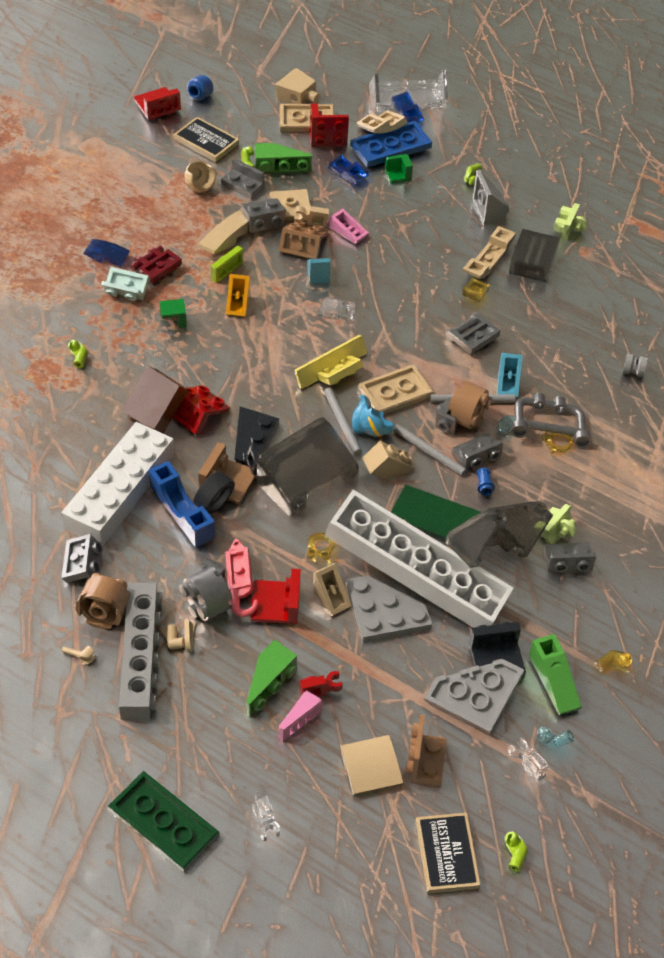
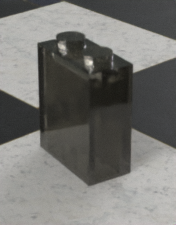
[509,229,560,283]

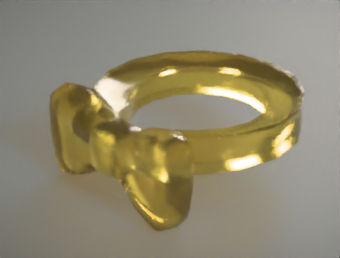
[542,432,573,454]
[307,532,335,561]

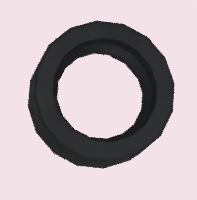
[193,471,235,515]

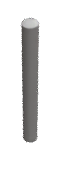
[324,388,362,455]
[430,394,515,403]
[393,424,467,476]

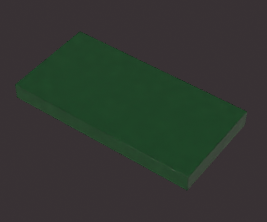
[391,484,488,552]
[108,771,220,873]

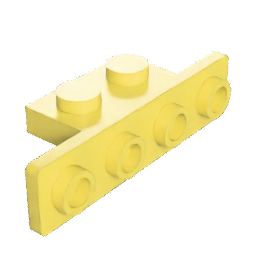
[295,335,367,389]

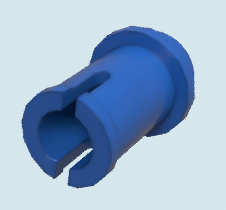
[477,468,495,496]

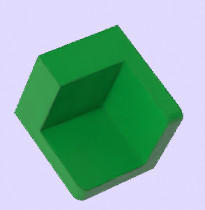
[385,154,413,184]
[159,299,187,328]

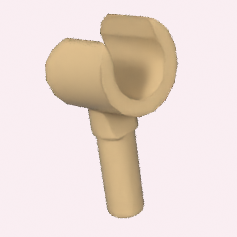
[62,646,96,665]

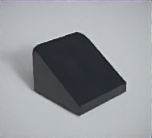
[246,444,267,475]

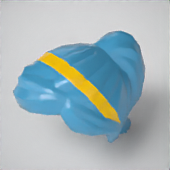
[352,395,395,437]

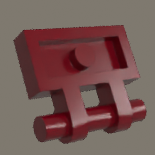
[130,245,182,284]

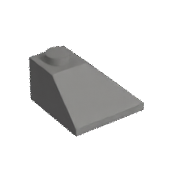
[473,170,509,224]

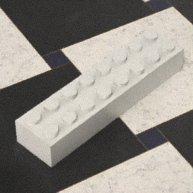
[325,490,513,628]

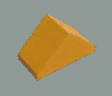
[225,274,251,317]

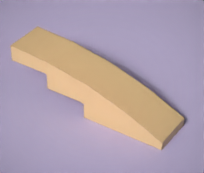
[198,209,248,254]

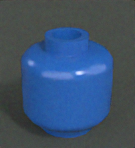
[187,75,214,101]

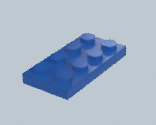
[350,121,432,167]

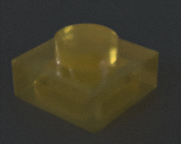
[462,278,489,303]

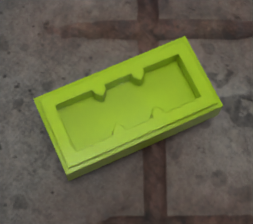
[211,245,243,283]

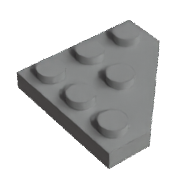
[346,576,432,642]
[424,659,524,735]

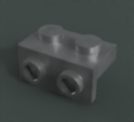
[241,198,286,233]

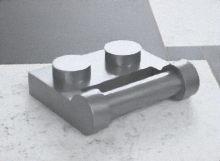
[445,312,501,355]

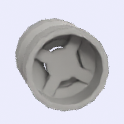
[623,353,648,378]

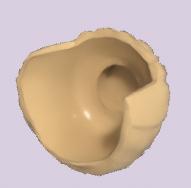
[185,160,216,193]

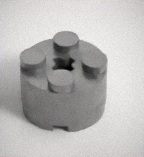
[179,566,232,621]

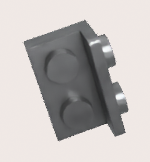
[221,159,265,199]
[451,433,503,470]
[62,534,103,583]
[543,542,596,572]

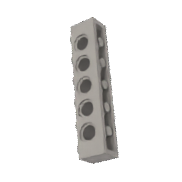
[119,583,162,719]

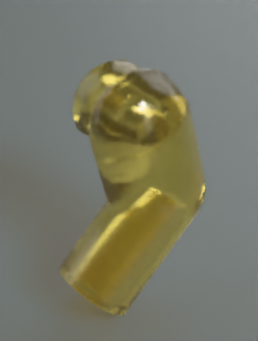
[594,650,632,671]

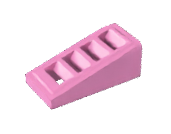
[327,208,370,245]
[278,691,322,742]

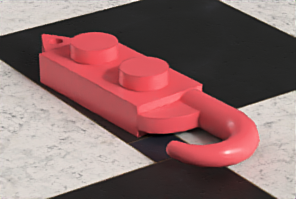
[225,538,258,617]

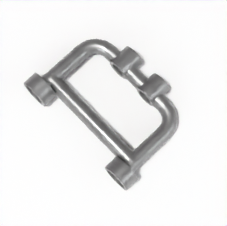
[511,393,592,448]

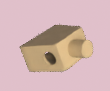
[275,68,320,104]

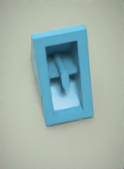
[307,258,330,284]
[497,353,523,397]

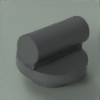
[202,558,226,578]

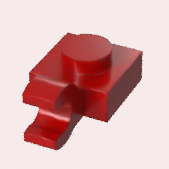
[300,671,343,698]

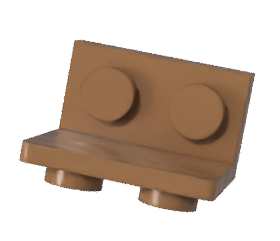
[279,221,329,259]
[198,442,257,504]
[407,715,447,787]

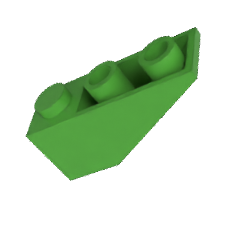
[255,143,312,173]
[529,634,582,715]
[246,640,298,717]

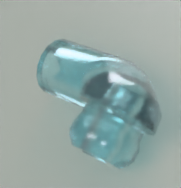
[497,415,526,433]
[537,726,574,749]

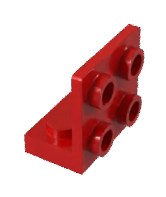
[134,87,181,120]
[309,103,349,147]
[173,385,230,434]
[250,568,301,624]

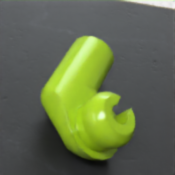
[241,146,256,168]
[464,163,482,186]
[68,340,88,368]
[504,831,528,872]

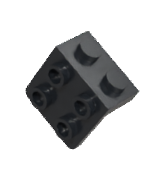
[469,622,526,679]

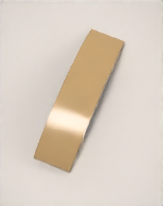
[463,226,516,279]

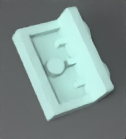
[101,267,150,301]

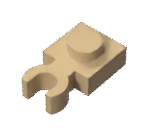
[294,206,329,228]

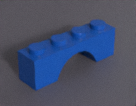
[149,461,215,548]

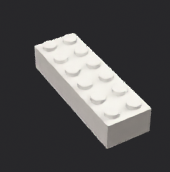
[61,422,175,547]

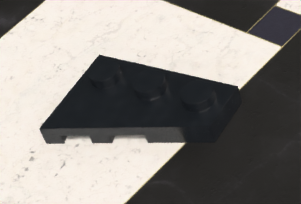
[234,406,279,467]

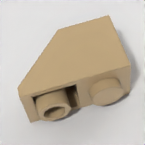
[362,441,415,479]

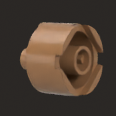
[448,380,492,430]
[75,573,130,629]

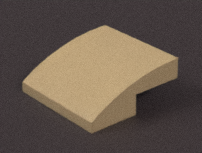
[356,110,408,133]
[340,735,403,795]

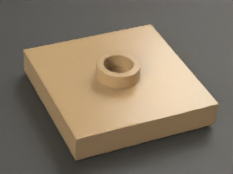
[269,189,310,221]

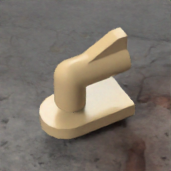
[161,619,197,652]

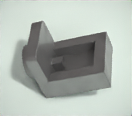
[435,397,457,435]

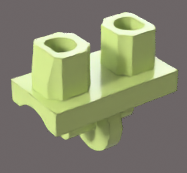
[553,203,588,240]
[536,504,577,544]

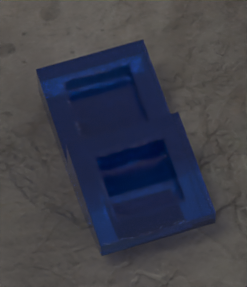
[391,91,424,123]
[328,155,369,184]
[83,239,130,268]

